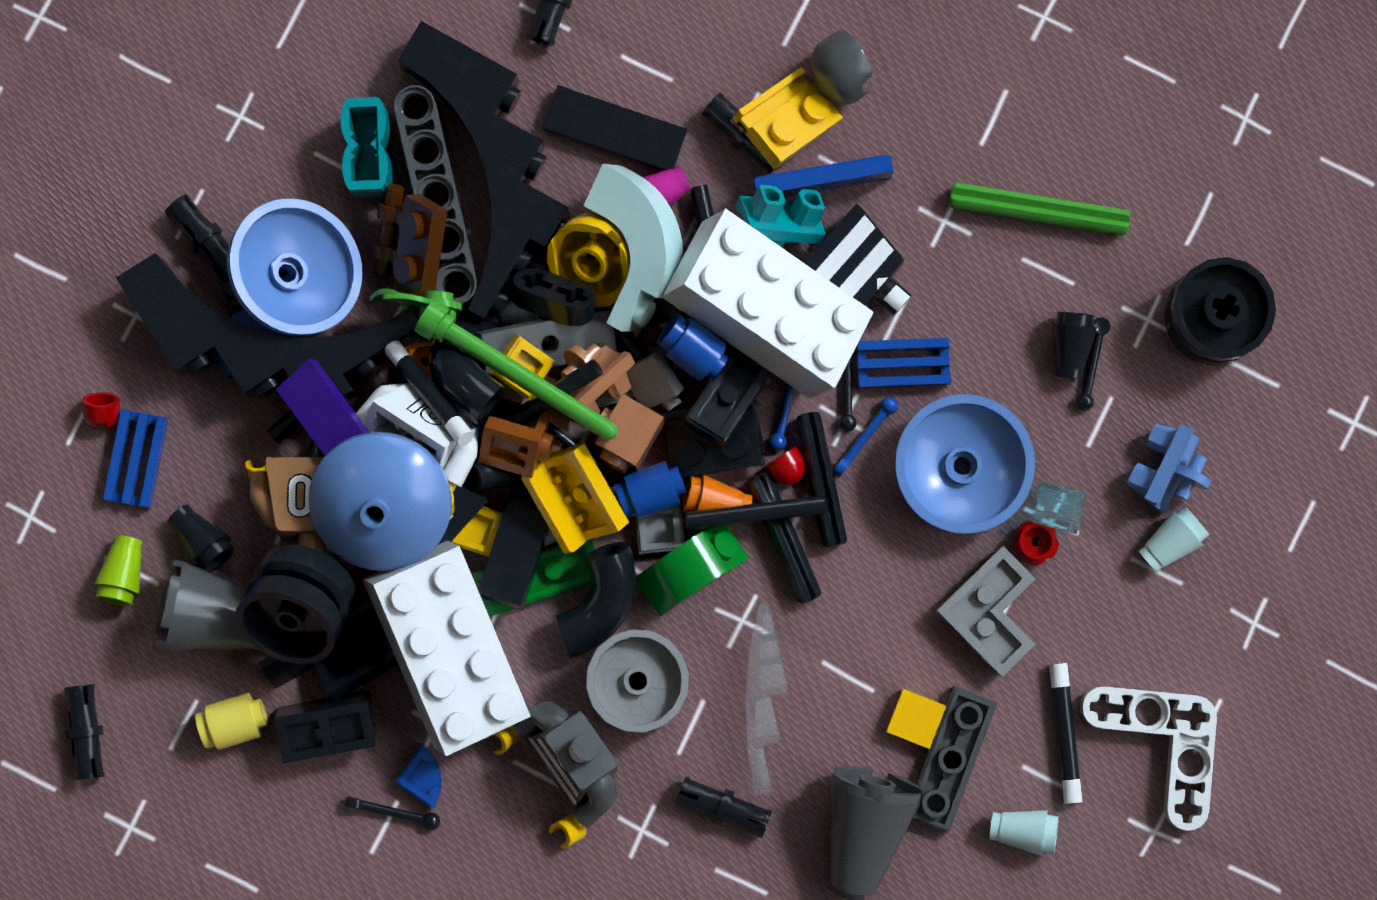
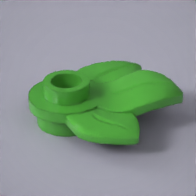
[370,288,462,323]

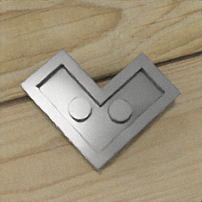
[936,546,1035,677]

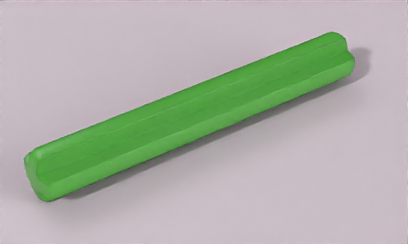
[949,182,1130,236]

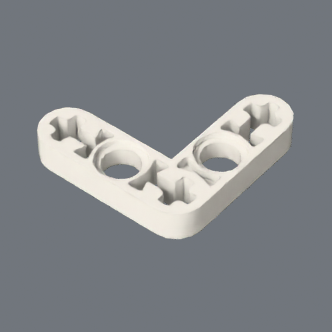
[1080,687,1217,831]

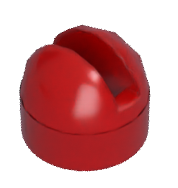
[82,392,120,429]
[765,446,805,485]

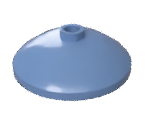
[227,199,362,336]
[895,394,1035,534]
[309,432,452,571]

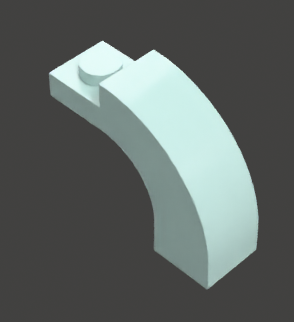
[584,164,683,332]

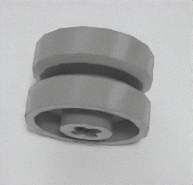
[586,629,689,733]

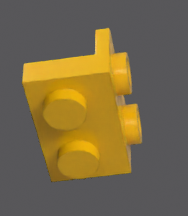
[521,443,629,554]

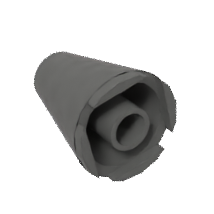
[152,559,258,652]
[830,766,922,900]

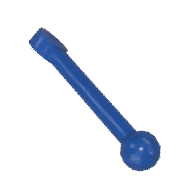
[768,384,795,451]
[833,397,898,477]

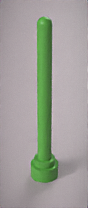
[414,300,618,440]

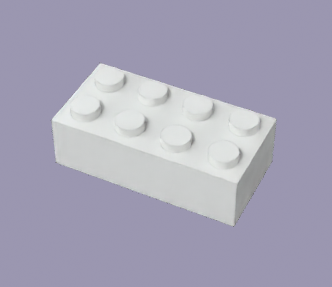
[661,208,874,399]
[362,541,531,756]

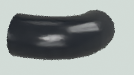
[428,325,505,425]
[555,541,637,659]

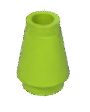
[94,535,142,606]

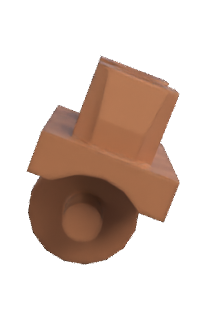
[560,343,635,426]

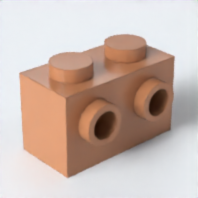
[593,394,664,475]

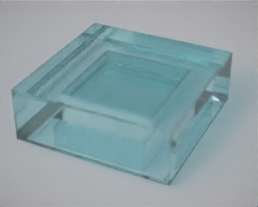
[1032,481,1085,534]

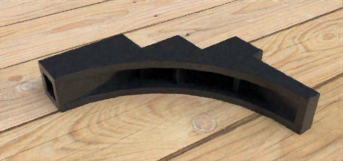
[398,21,570,321]
[116,253,421,407]

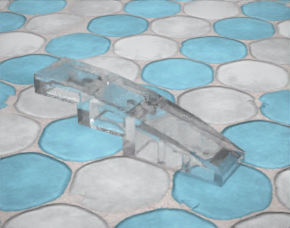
[744,602,789,797]

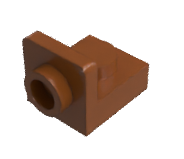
[478,414,555,478]

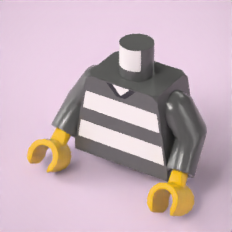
[486,701,618,849]

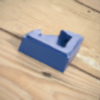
[394,744,442,809]

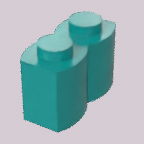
[340,97,394,199]

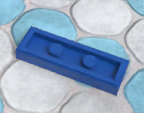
[753,154,894,197]

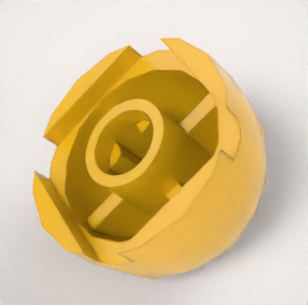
[547,212,630,307]

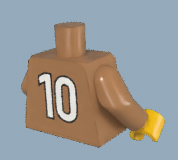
[245,456,372,554]

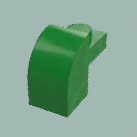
[636,526,749,616]

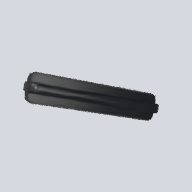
[796,412,847,548]
[748,472,821,604]

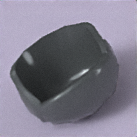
[810,30,872,105]

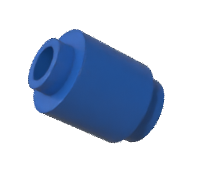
[656,314,728,381]
[614,461,687,519]

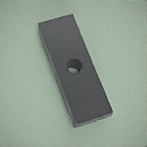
[476,307,617,379]
[912,686,997,833]

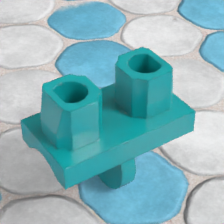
[735,185,826,248]

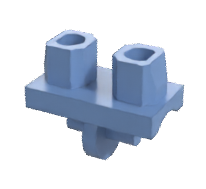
[1127,424,1211,514]

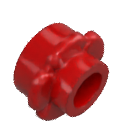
[1013,520,1059,565]

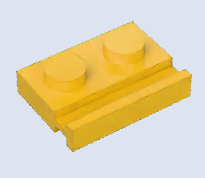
[732,67,843,170]

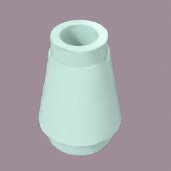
[1139,506,1210,572]
[990,810,1059,856]

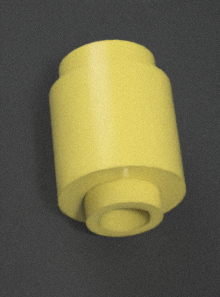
[195,693,268,750]

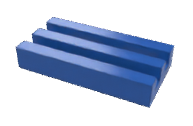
[857,338,951,389]
[103,409,169,509]

